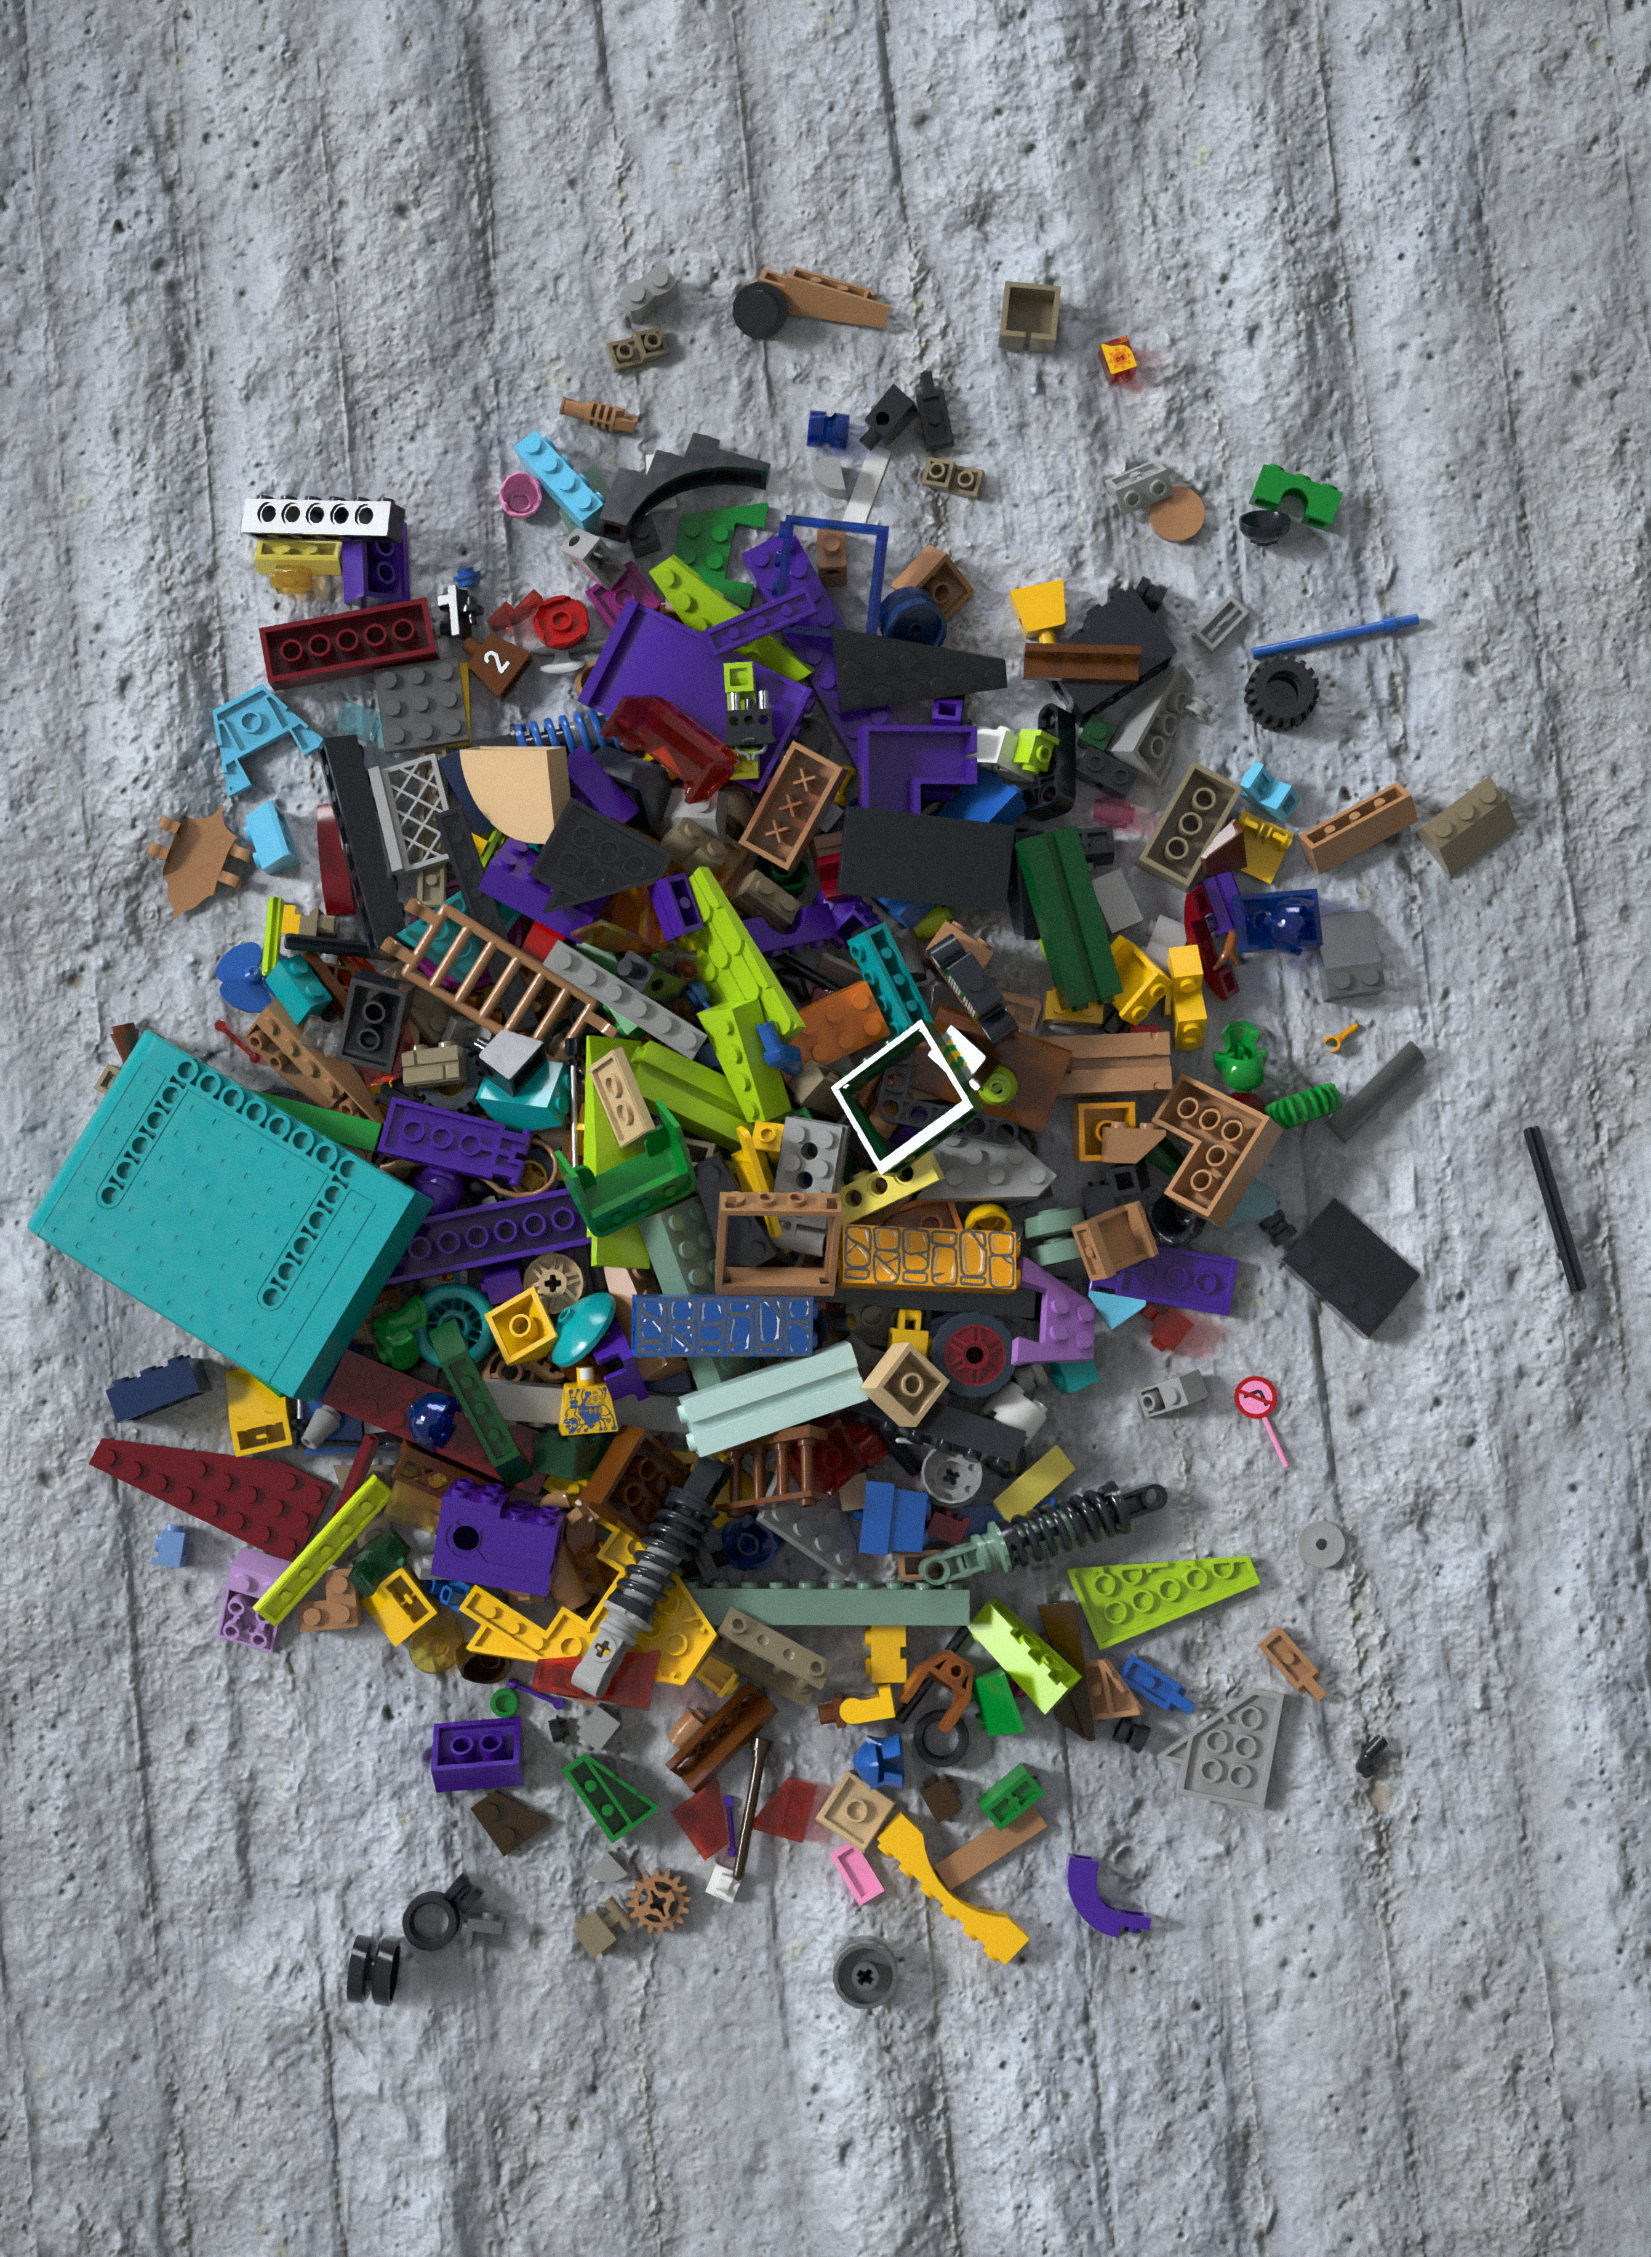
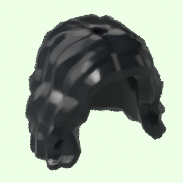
[1145,1186,1207,1246]

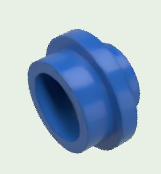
[453,567,481,588]

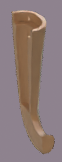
[536,1490,594,1613]

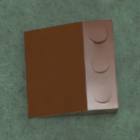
[579,1424,692,1543]

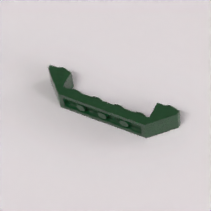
[428,1319,535,1488]

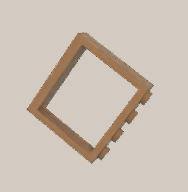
[715,1191,842,1296]

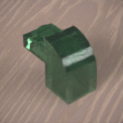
[347,1528,412,1598]

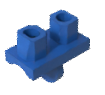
[423,1580,474,1614]

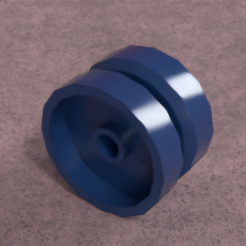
[877,586,947,647]

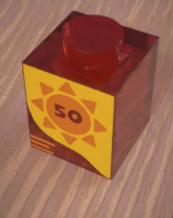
[1098,335,1138,385]

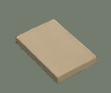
[588,1047,656,1149]

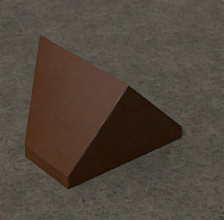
[1201,817,1247,877]

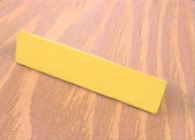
[255,540,342,575]
[992,1445,1076,1522]

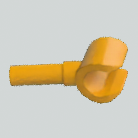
[1323,1023,1359,1053]

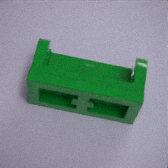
[977,1763,1045,1832]

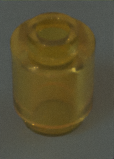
[270,565,313,594]

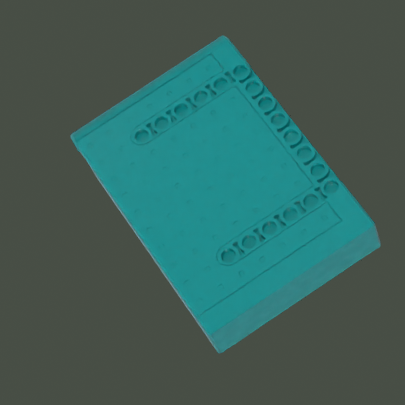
[27,1029,433,1402]

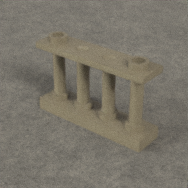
[707,1607,834,1708]

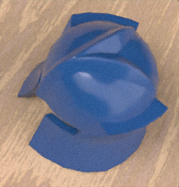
[853,1732,905,1791]

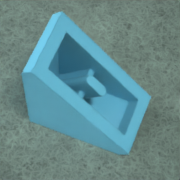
[1086,1290,1146,1330]

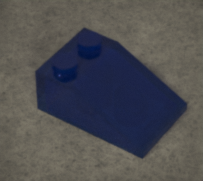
[1231,889,1323,953]

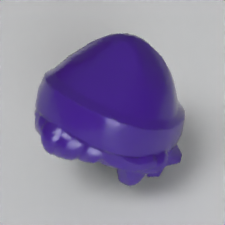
[412,1166,466,1217]

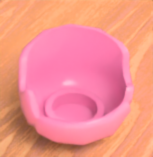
[500,472,542,519]

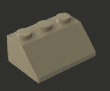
[1415,776,1518,878]

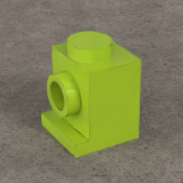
[1012,729,1060,775]

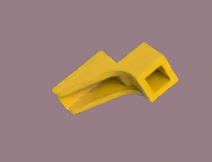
[1167,945,1207,1051]

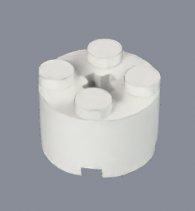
[979,1382,1048,1447]

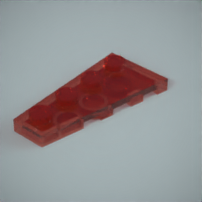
[531,1650,661,1711]

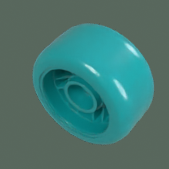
[413,1283,495,1369]

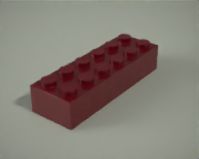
[259,597,440,691]

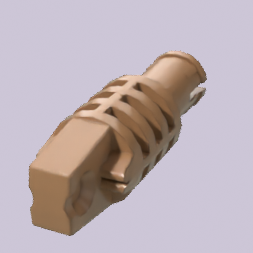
[559,397,638,433]

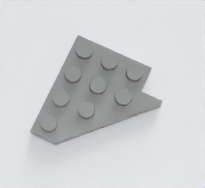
[756,1441,858,1579]

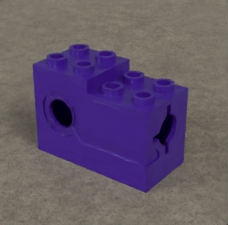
[430,1478,567,1597]

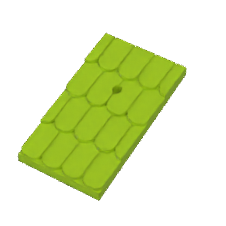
[655,867,806,1046]

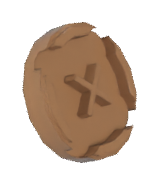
[1149,486,1205,543]

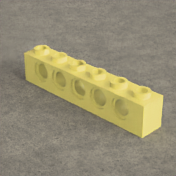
[783,1150,945,1254]

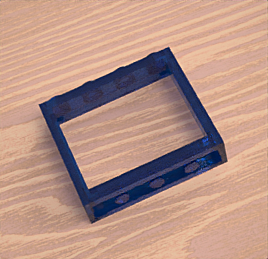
[772,515,889,638]

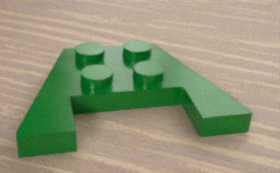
[674,503,769,611]

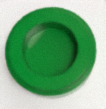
[490,1687,520,1718]

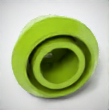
[978,1066,1018,1106]

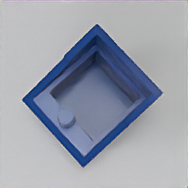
[852,1481,931,1555]

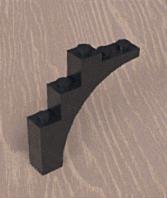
[598,432,771,544]

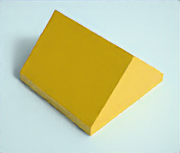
[485,1286,559,1366]

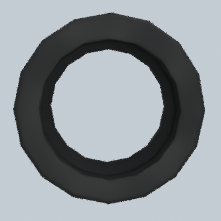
[914,1709,969,1767]
[402,1891,460,1951]

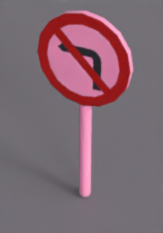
[1234,1376,1289,1468]

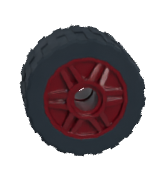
[929,1311,1017,1400]

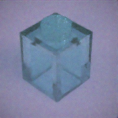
[335,701,381,744]

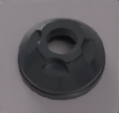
[1239,510,1291,546]

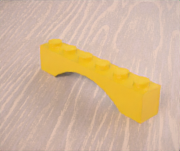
[877,1810,1029,1965]

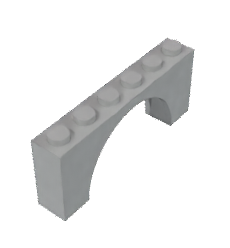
[542,939,708,1060]

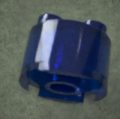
[721,1511,786,1572]

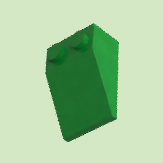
[970,1665,1026,1736]

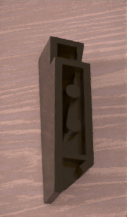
[1037,1600,1095,1742]

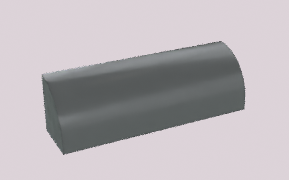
[1324,1040,1426,1144]

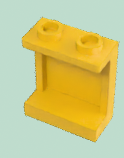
[1110,935,1173,1027]

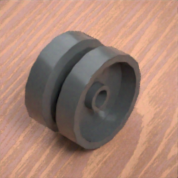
[833,1935,898,2010]

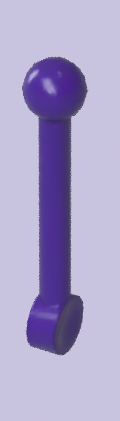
[508,1678,565,1710]
[723,1795,737,1857]

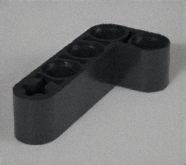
[1022,703,1076,822]

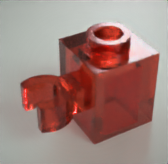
[1139,1303,1194,1353]

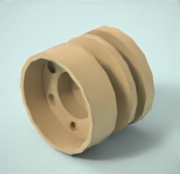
[523,1253,588,1315]

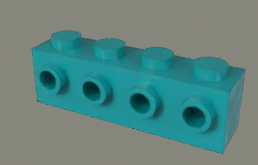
[847,922,934,1038]

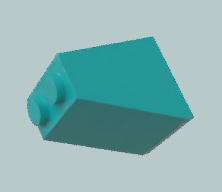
[475,1061,578,1133]

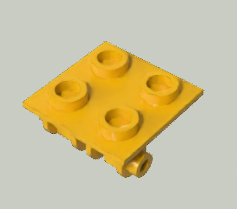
[1237,810,1294,885]

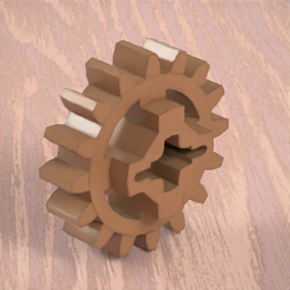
[627,1867,691,1935]

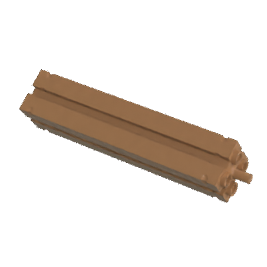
[881,1031,1172,1106]

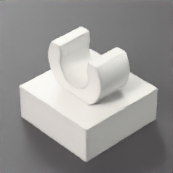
[705,1863,741,1903]

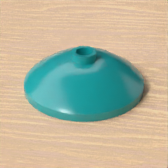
[550,1292,616,1368]

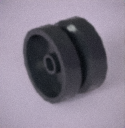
[347,1935,401,2006]

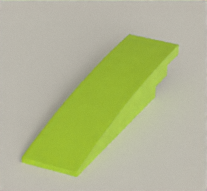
[583,1035,650,1270]

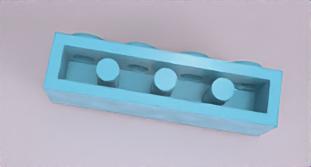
[514,430,606,534]

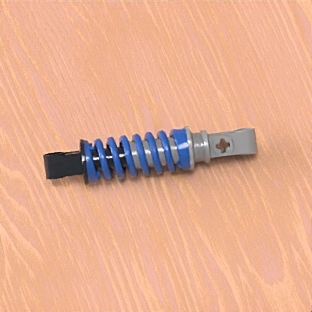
[469,709,653,757]

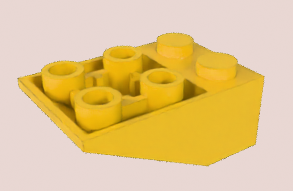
[225,1368,297,1457]

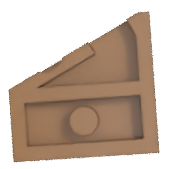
[1084,1658,1144,1721]

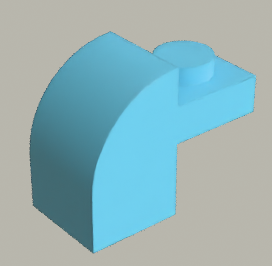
[1240,761,1301,823]

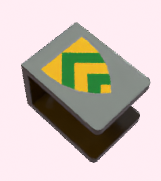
[928,1025,1001,1091]

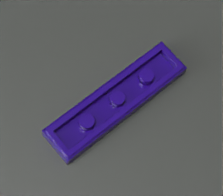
[701,586,819,659]

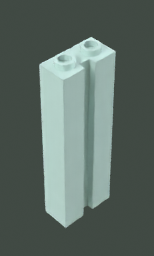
[676,1340,868,1458]

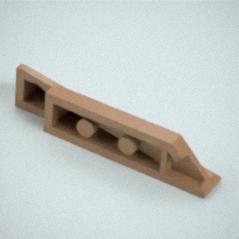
[757,266,891,328]

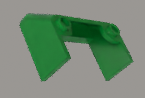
[554,1100,697,1237]

